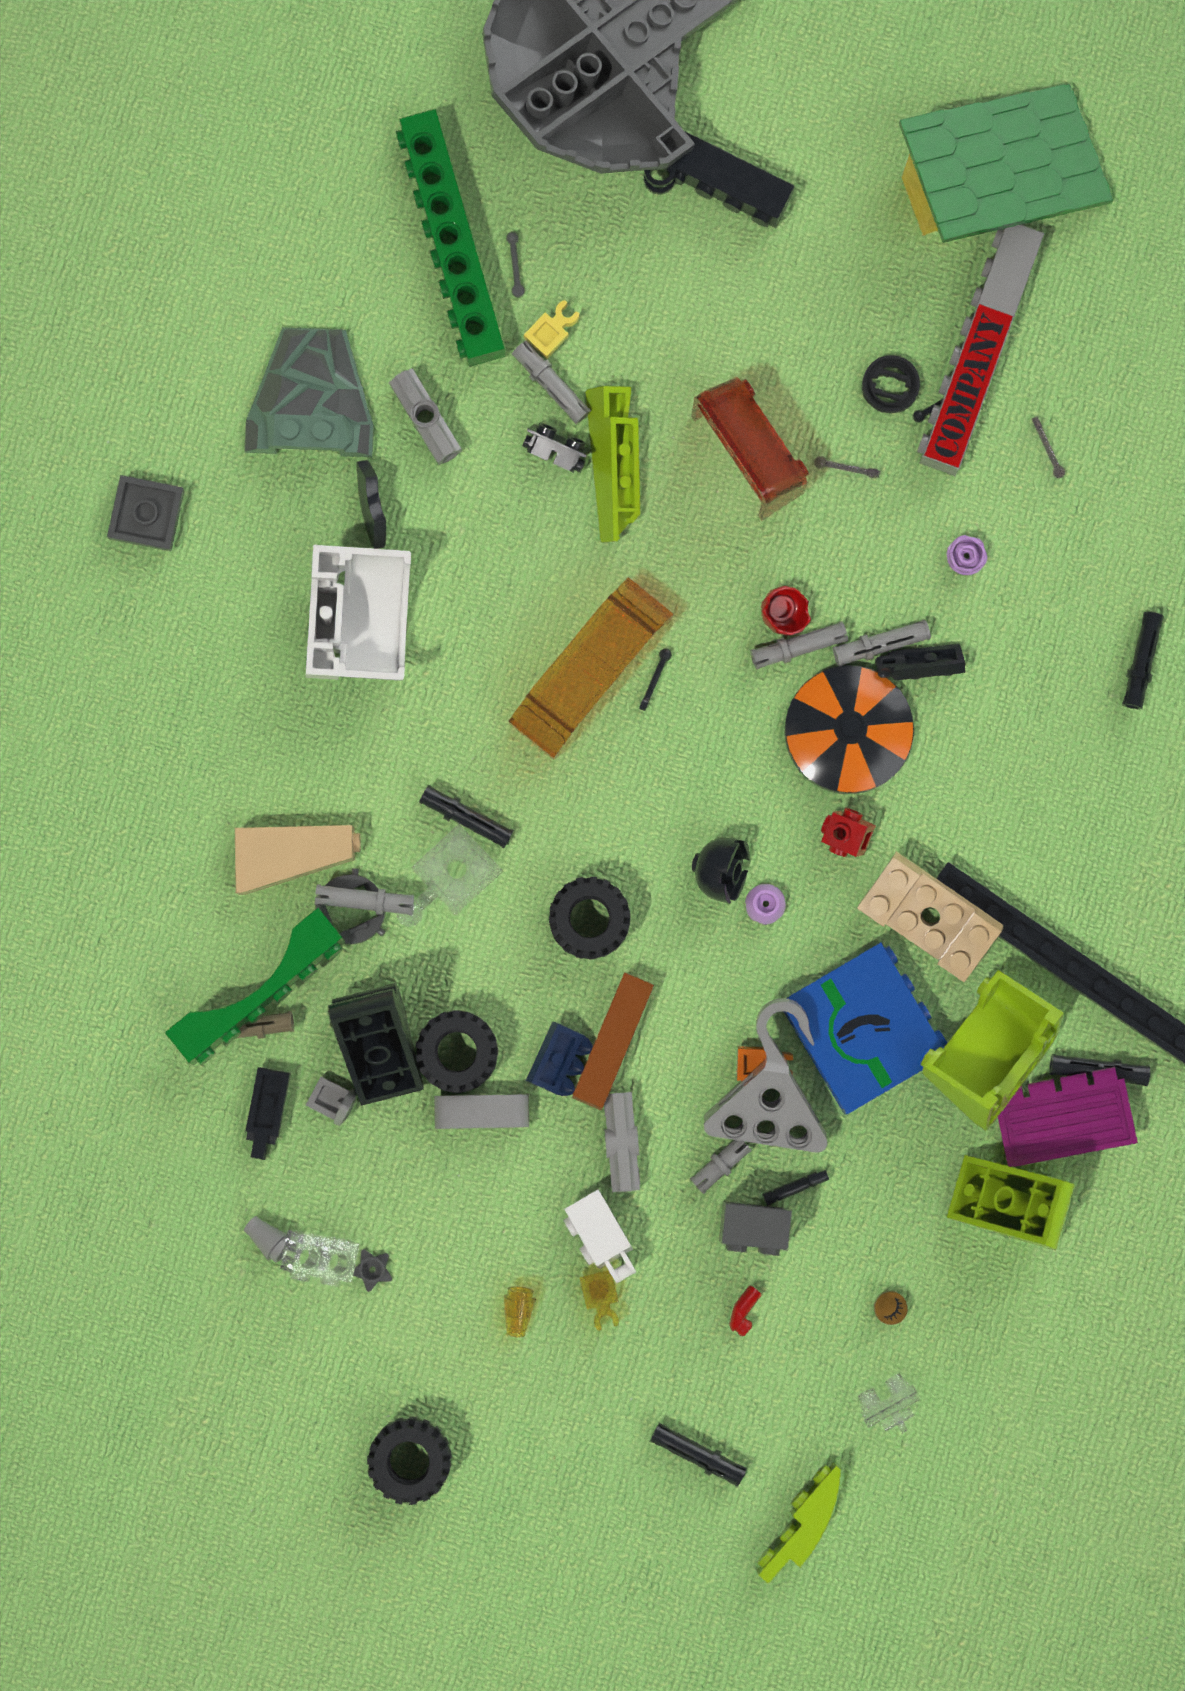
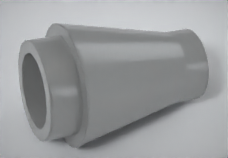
[244,1216,293,1263]

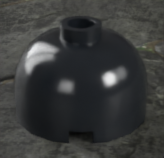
[692,838,750,904]

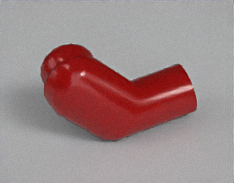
[729,1286,761,1336]

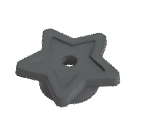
[350,1249,392,1292]

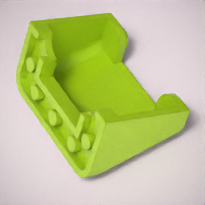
[921,970,1064,1131]

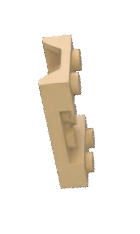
[857,851,1004,982]

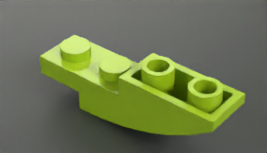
[757,1462,841,1584]

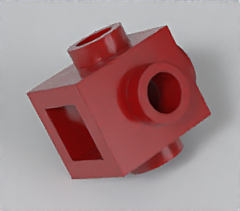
[821,808,876,857]

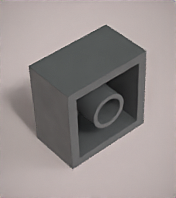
[719,1201,792,1256]

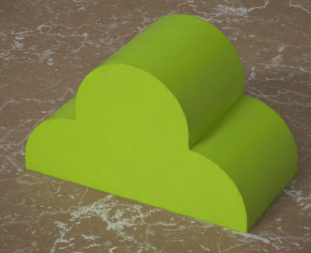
[946,1155,1075,1250]

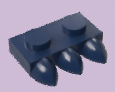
[526,1021,593,1096]

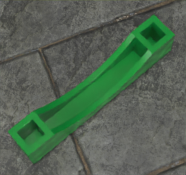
[164,908,346,1066]

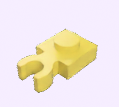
[524,300,580,359]

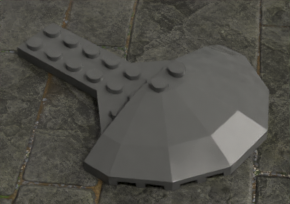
[482,0,739,174]

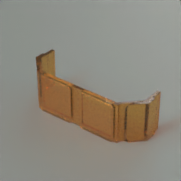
[508,577,674,760]

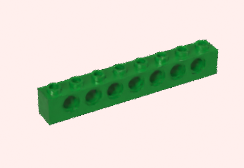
[396,109,506,367]

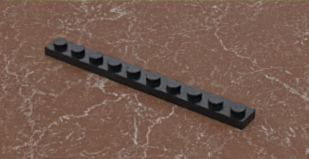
[936,862,1185,1065]

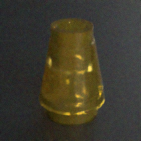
[504,1286,536,1337]

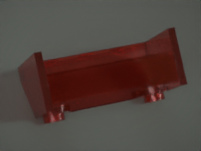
[691,377,809,521]

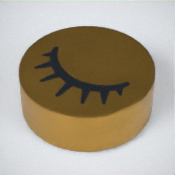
[874,1291,908,1325]

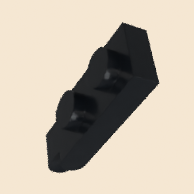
[875,644,965,680]

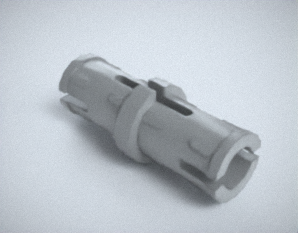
[690,1140,752,1194]

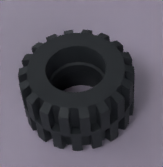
[549,876,631,960]
[415,1010,498,1092]
[367,1417,452,1505]

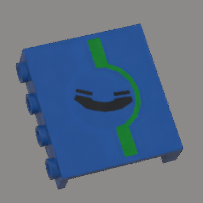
[783,943,947,1115]

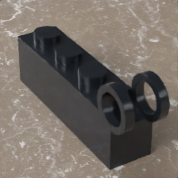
[644,132,795,228]

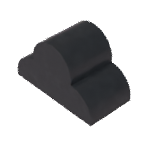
[328,983,424,1106]

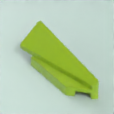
[585,386,640,543]

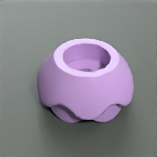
[947,535,987,575]
[745,884,786,925]

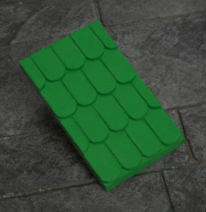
[899,84,1113,243]

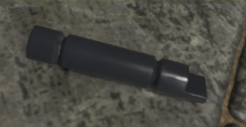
[762,1170,829,1206]

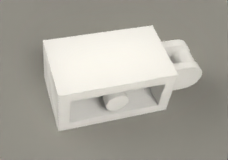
[563,1190,636,1284]

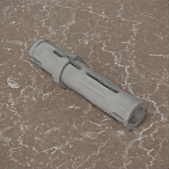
[512,340,591,425]
[833,619,931,666]
[750,621,848,670]
[315,884,414,916]

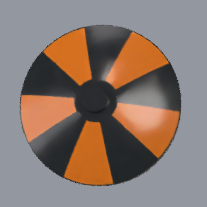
[784,665,914,794]

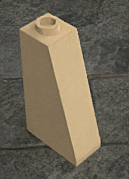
[235,825,361,895]

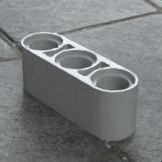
[434,1094,529,1129]

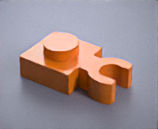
[736,1046,793,1081]

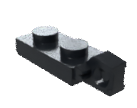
[246,1067,291,1160]

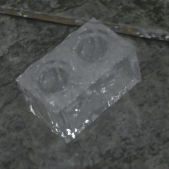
[280,1230,360,1286]

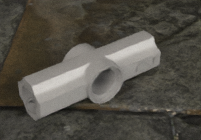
[389,368,462,465]
[604,1092,640,1192]

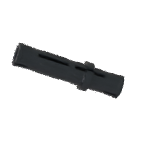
[1122,611,1164,710]
[419,785,514,848]
[1049,1054,1150,1086]
[650,1422,747,1487]

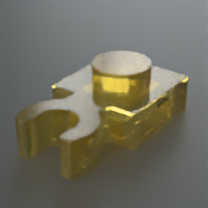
[579,1270,619,1331]

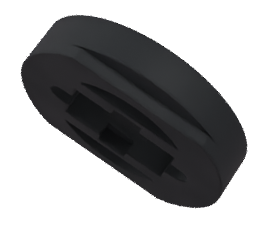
[862,355,920,414]

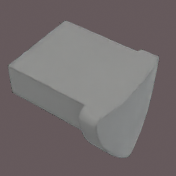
[306,1076,357,1126]

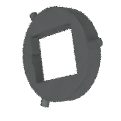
[315,868,386,945]

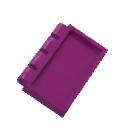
[998,1067,1138,1167]

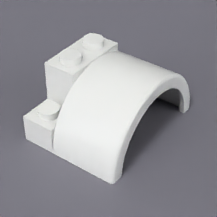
[306,545,411,681]

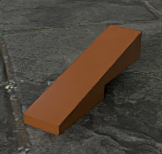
[572,972,654,1111]

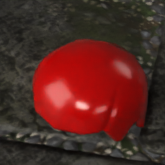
[761,585,811,636]

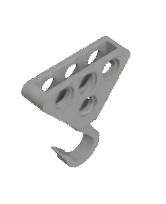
[704,998,827,1153]

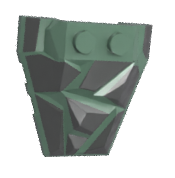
[245,327,374,458]

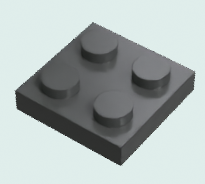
[107,475,185,552]

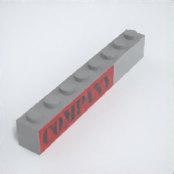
[917,225,1044,476]

